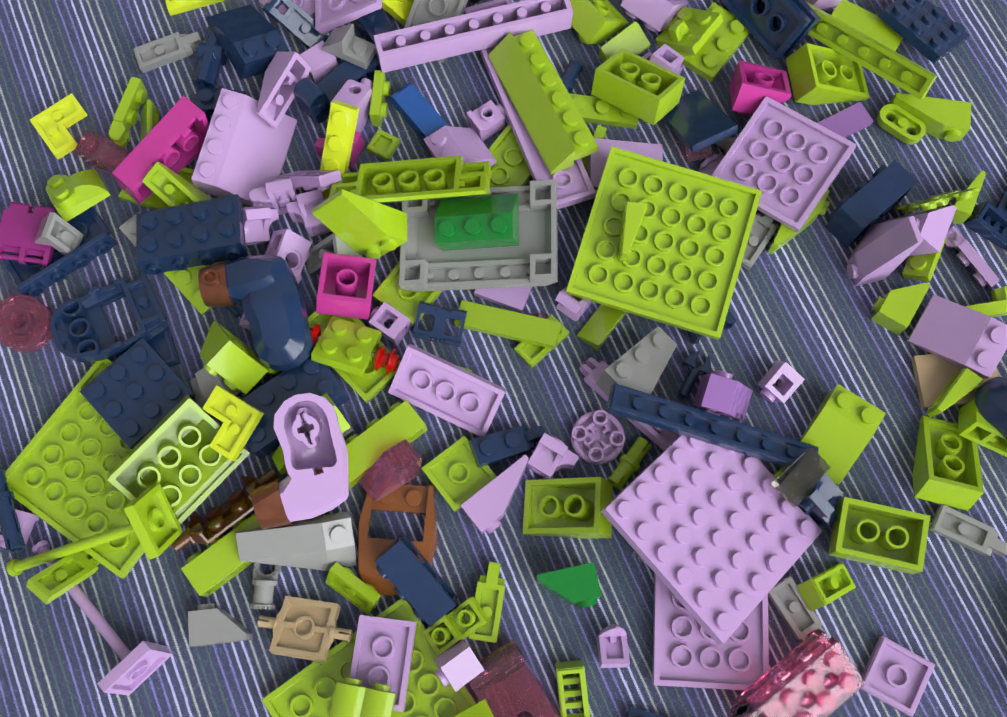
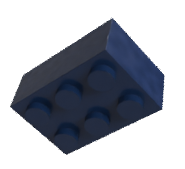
[825,160,918,249]

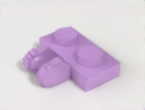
[248,178,297,215]

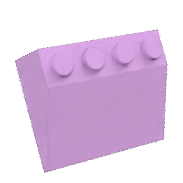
[191,88,297,206]

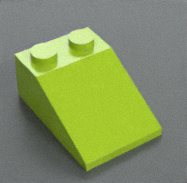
[786,43,870,105]
[312,189,408,259]
[800,384,886,486]
[912,415,984,511]
[523,477,613,539]

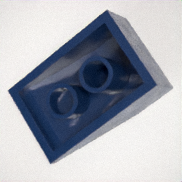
[206,4,289,80]

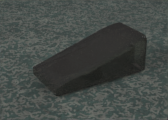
[770,447,830,508]

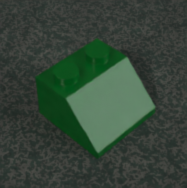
[536,562,602,609]

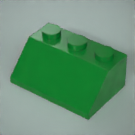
[435,194,519,251]

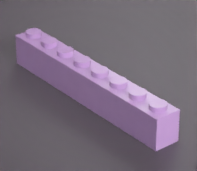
[373,0,573,73]

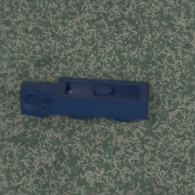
[469,425,545,468]

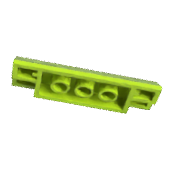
[488,30,598,175]
[329,155,491,203]

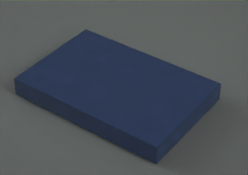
[661,90,738,153]

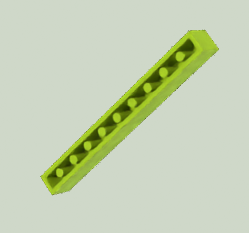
[181,400,428,597]

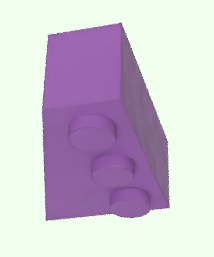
[693,370,753,421]

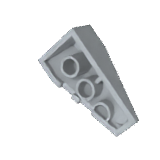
[235,511,356,571]

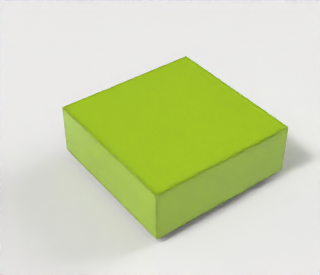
[366,129,401,162]

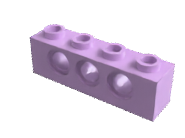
[239,229,312,330]

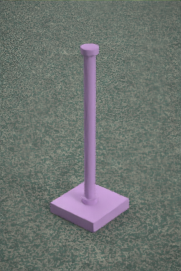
[32,540,173,695]

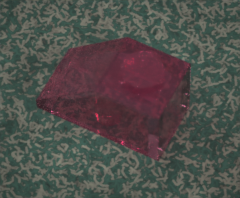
[74,131,130,175]
[359,439,422,503]

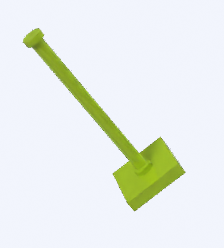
[6,483,183,577]

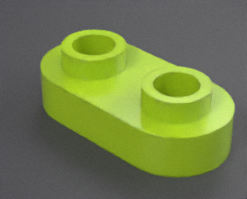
[877,104,926,145]

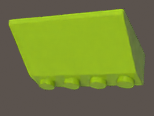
[107,394,250,525]

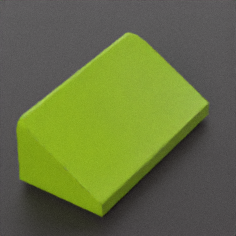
[599,21,651,62]
[140,99,159,142]
[577,305,627,351]

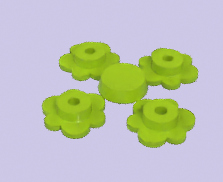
[894,187,980,213]

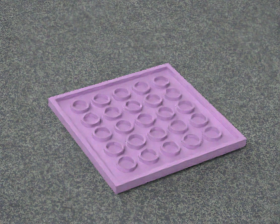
[601,409,822,645]

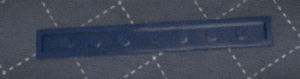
[606,383,819,475]

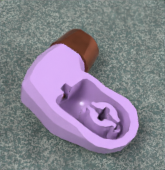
[251,393,349,529]

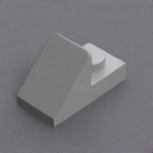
[322,24,376,69]
[34,212,83,255]

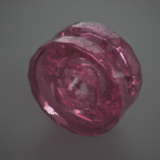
[0,294,53,353]

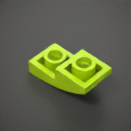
[423,597,489,656]

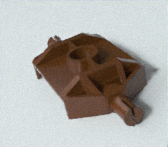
[171,468,279,552]

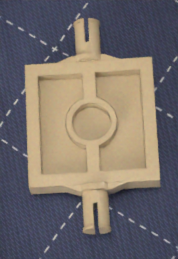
[258,596,353,663]

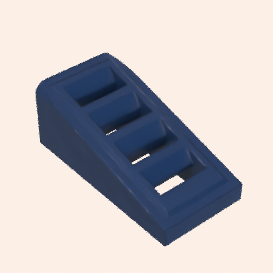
[964,201,1007,251]

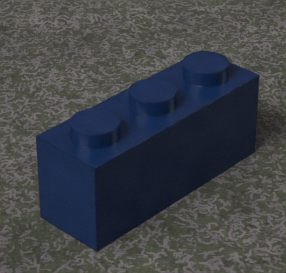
[375,534,458,627]

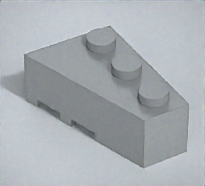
[596,326,677,422]

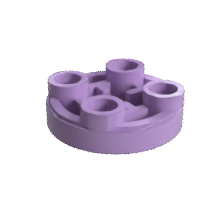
[571,410,625,465]

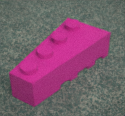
[112,95,209,204]

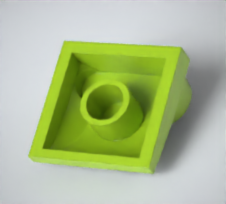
[46,169,110,222]

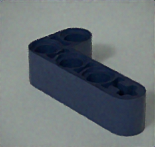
[294,53,381,124]

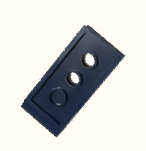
[720,0,821,59]

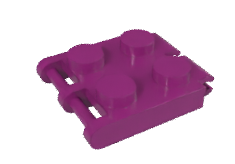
[0,202,56,267]

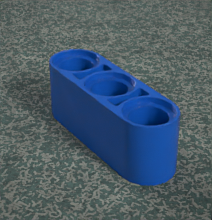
[389,83,448,144]

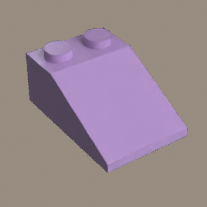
[907,295,1007,379]

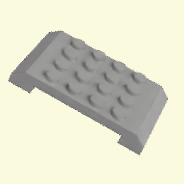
[399,179,558,292]

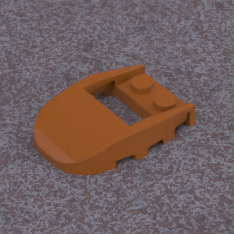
[358,481,438,596]

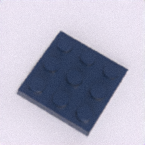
[878,0,970,64]
[79,338,196,449]

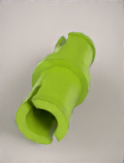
[607,437,652,490]

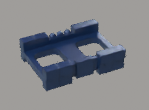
[412,301,467,347]

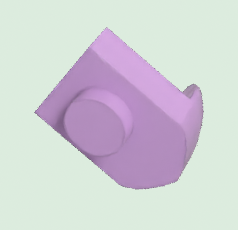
[597,624,630,668]

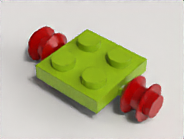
[308,316,400,376]

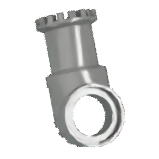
[249,563,281,610]

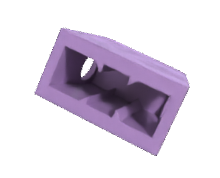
[330,78,373,133]

